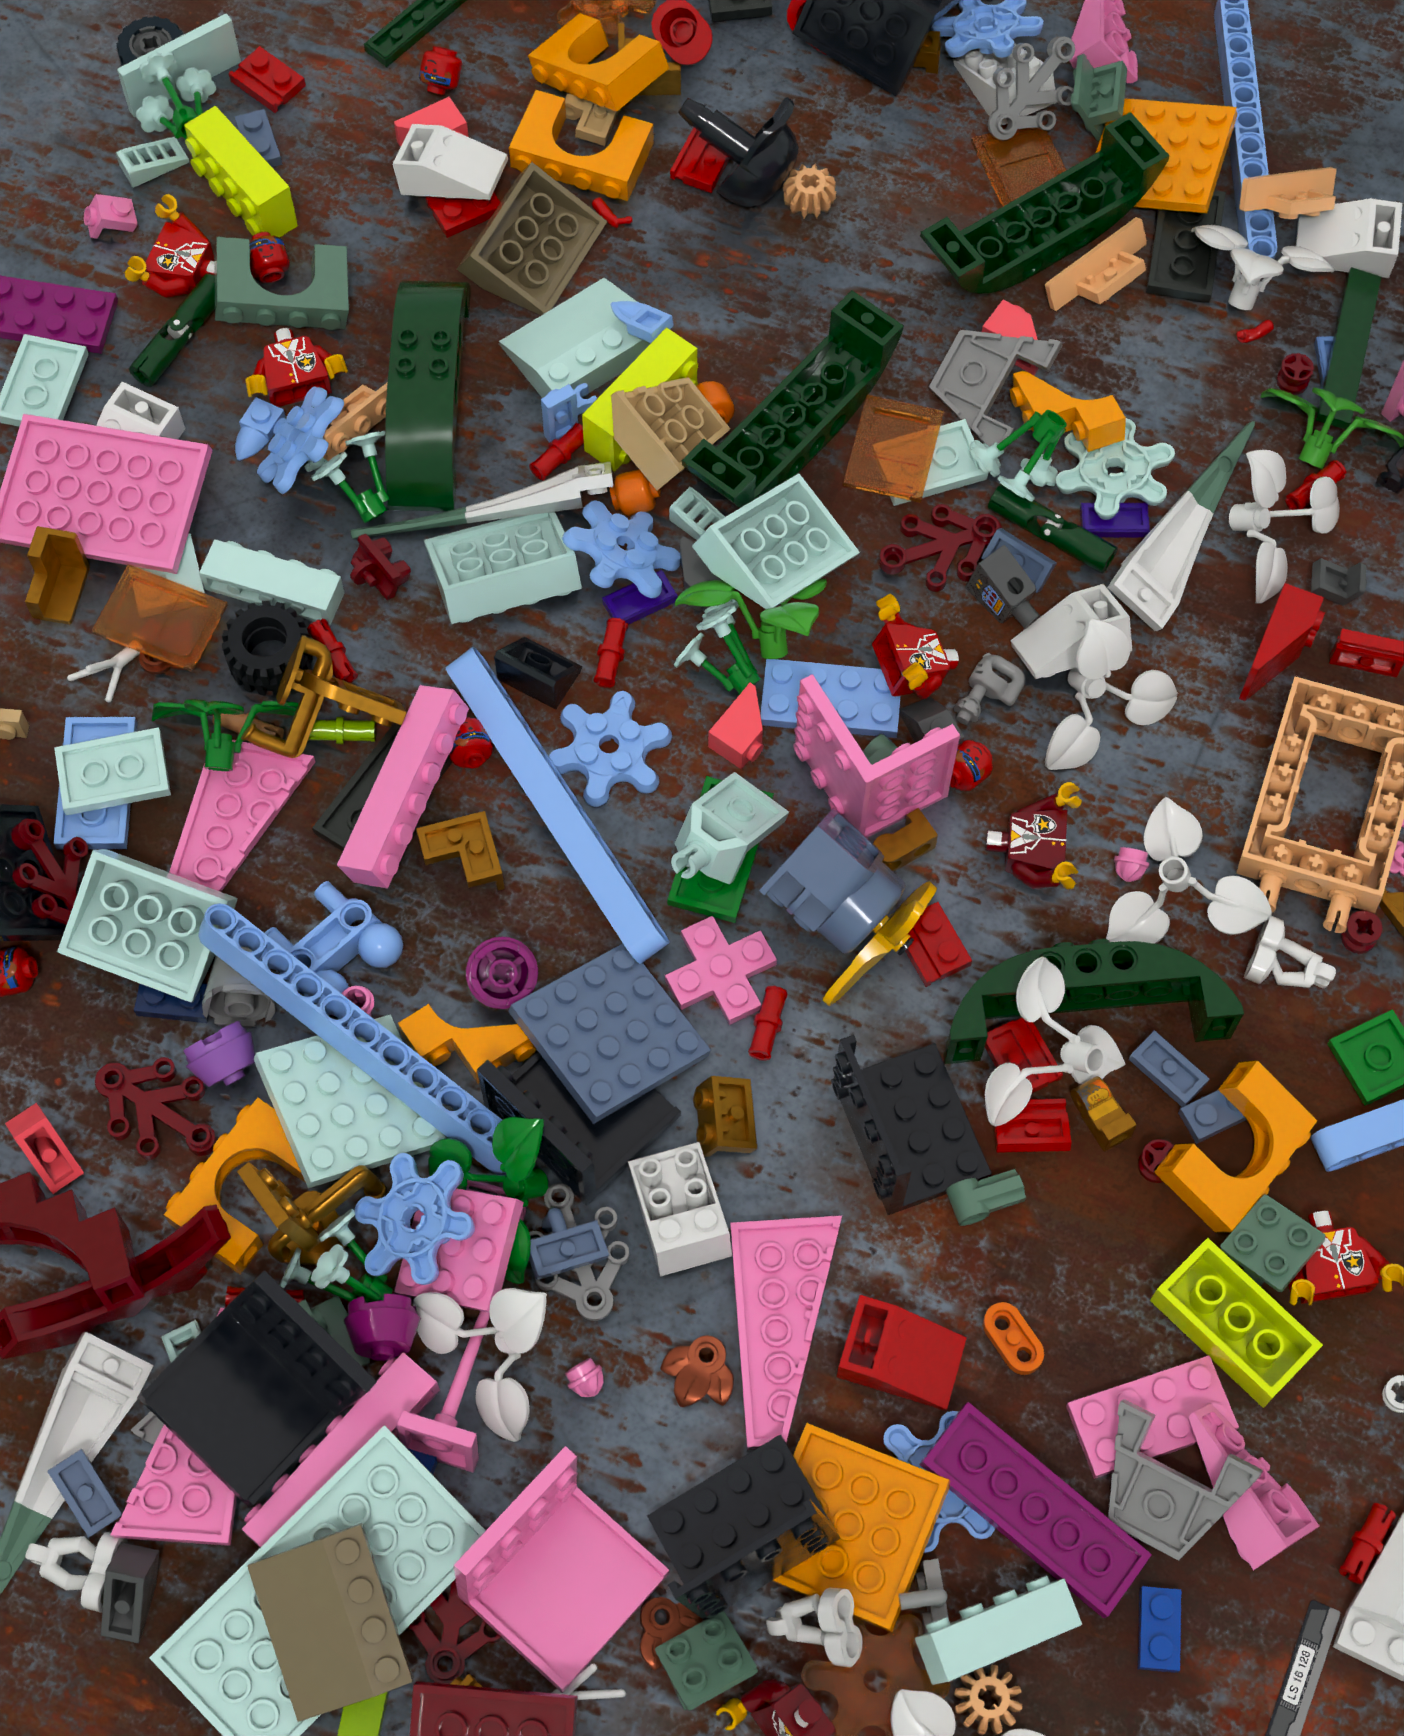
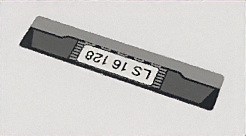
[1265,1600,1340,1736]

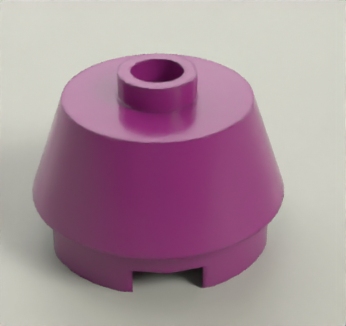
[466,937,538,1009]
[344,1294,421,1361]

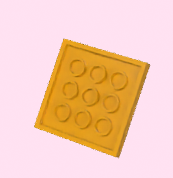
[1095,98,1237,213]
[772,1423,950,1632]

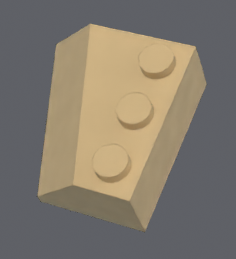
[611,377,730,491]

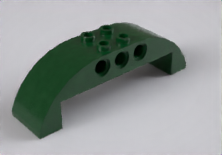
[920,112,1170,294]
[385,280,471,511]
[682,290,904,507]
[943,939,1244,1064]

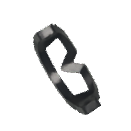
[1376,446,1404,494]

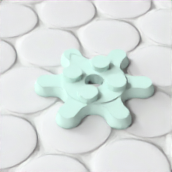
[1056,418,1175,520]

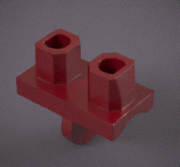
[350,534,411,600]

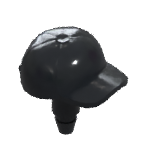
[678,97,799,207]

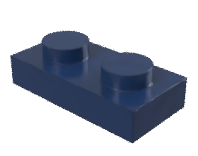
[134,983,209,1023]

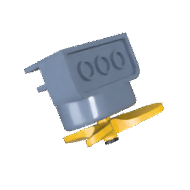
[759,808,937,1006]

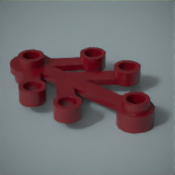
[879,504,1002,592]
[11,819,88,925]
[95,1057,218,1160]
[407,1579,502,1684]

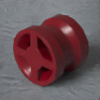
[1276,353,1314,395]
[1341,910,1383,954]
[1138,1139,1174,1183]

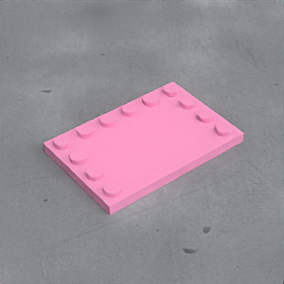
[0,414,212,574]

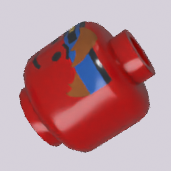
[419,46,462,95]
[249,232,290,283]
[448,717,493,769]
[950,740,993,792]
[0,947,38,997]

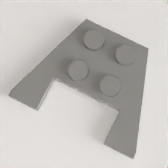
[929,330,1062,458]
[1108,1399,1263,1561]

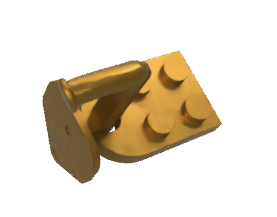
[241,635,406,758]
[237,1162,386,1265]

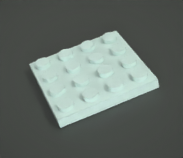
[253,1014,446,1188]

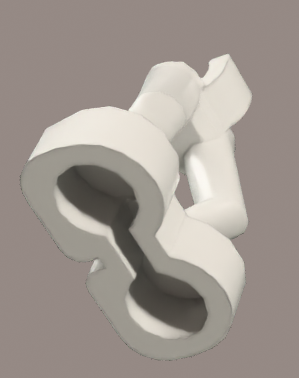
[1244,915,1336,988]
[26,1532,128,1613]
[766,1588,863,1667]

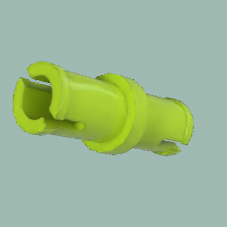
[308,717,375,744]

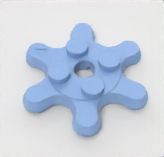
[930,0,1044,58]
[257,387,344,494]
[562,501,680,598]
[548,691,672,807]
[355,1153,475,1285]
[883,1411,995,1553]

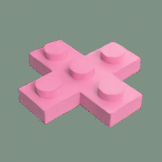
[665,916,777,1025]

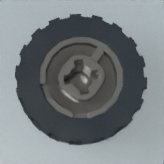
[116,16,183,66]

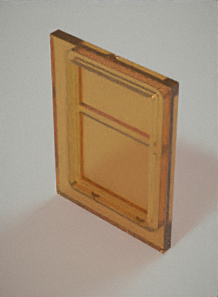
[971,122,1066,207]
[843,395,944,503]
[92,564,228,672]

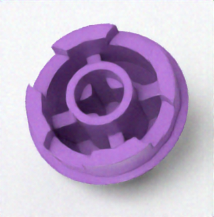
[183,1021,255,1087]

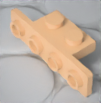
[1239,167,1336,219]
[1045,217,1147,311]
[323,382,388,461]

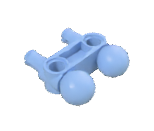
[265,881,403,1015]

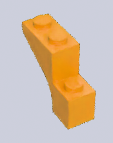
[1010,371,1126,452]
[397,1004,536,1084]

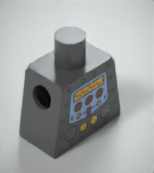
[965,545,1040,629]

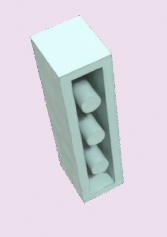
[199,539,345,627]
[915,1576,1082,1685]

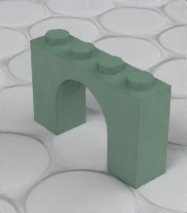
[214,237,349,330]

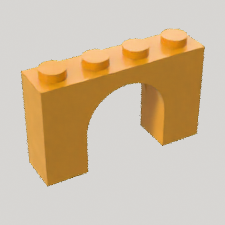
[528,13,669,112]
[509,90,654,201]
[1154,1060,1317,1232]
[164,1097,306,1274]

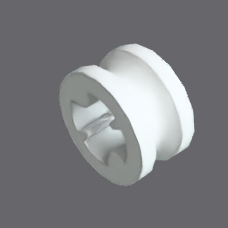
[1382,1375,1404,1413]

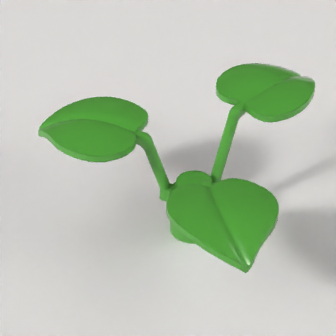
[1260,387,1404,469]
[675,578,827,659]

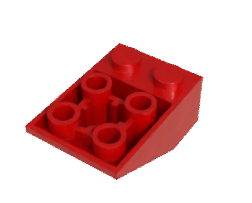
[836,1295,967,1411]

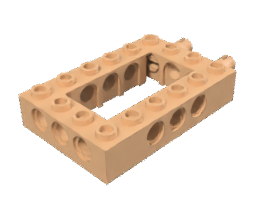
[1236,676,1404,933]

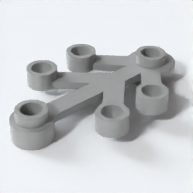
[988,36,1075,140]
[529,1183,629,1321]

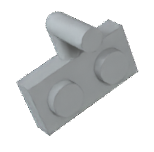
[898,1559,949,1634]

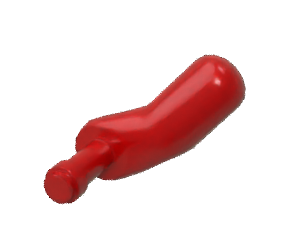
[592,197,632,228]
[1237,319,1274,343]

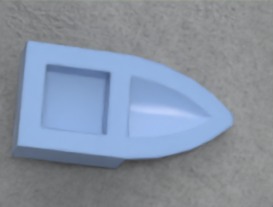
[611,301,674,343]
[235,397,286,461]

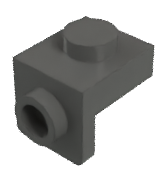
[1311,558,1367,606]

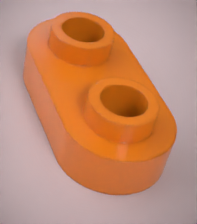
[983,1302,1044,1375]

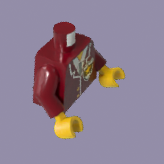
[985,782,1082,890]
[716,1679,836,1736]

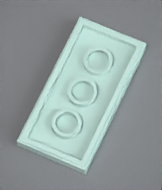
[117,13,241,117]

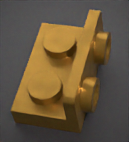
[693,1076,757,1157]

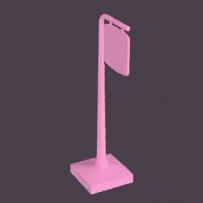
[397,1180,527,1473]

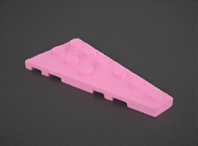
[169,740,315,892]
[730,1215,842,1450]
[110,1308,237,1546]

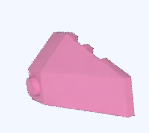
[1070,0,1138,84]
[1188,1404,1319,1570]

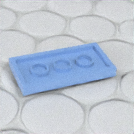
[760,659,900,738]
[54,717,138,849]

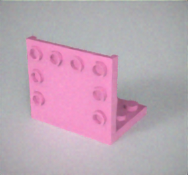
[793,674,960,838]
[454,1446,669,1693]

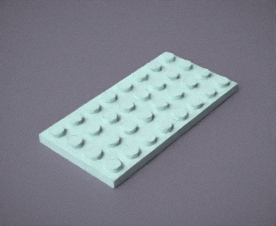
[149,1425,486,1736]

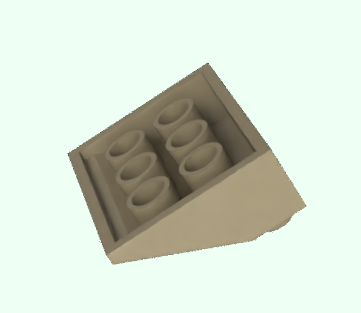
[457,162,607,315]
[247,1523,413,1722]

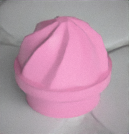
[1114,847,1149,882]
[565,1357,603,1397]

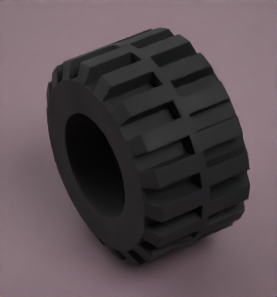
[222,601,313,696]

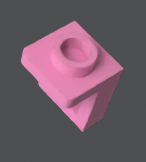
[84,194,137,239]

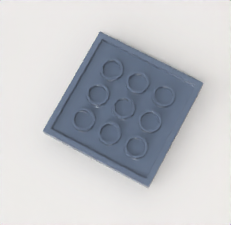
[509,943,711,1124]

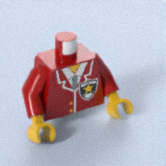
[124,194,215,298]
[245,328,348,407]
[872,594,959,699]
[1288,1211,1404,1305]

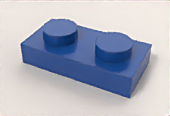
[1138,1586,1181,1673]

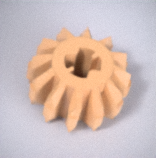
[783,163,836,218]
[954,1664,1022,1735]

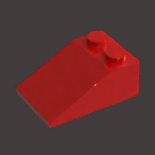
[1239,583,1325,701]

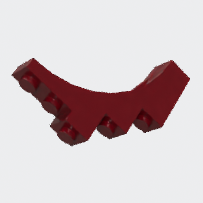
[0,1171,145,1312]
[0,1204,231,1360]

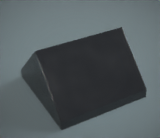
[494,637,583,710]

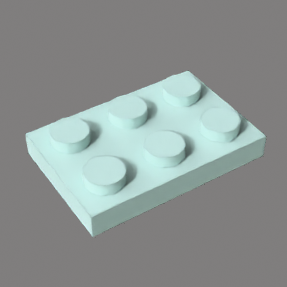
[0,334,89,427]
[872,419,988,506]
[54,727,171,816]

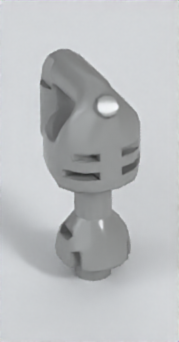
[954,653,1025,725]

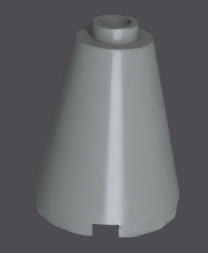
[202,947,276,1029]

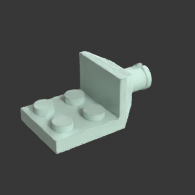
[671,772,789,885]

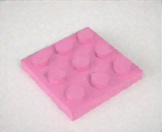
[394,1188,524,1312]

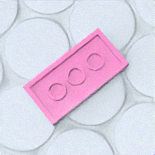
[1066,1355,1239,1479]

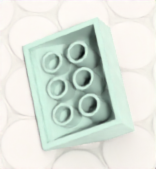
[499,278,651,398]
[692,473,860,609]
[424,512,582,624]
[57,849,238,1003]

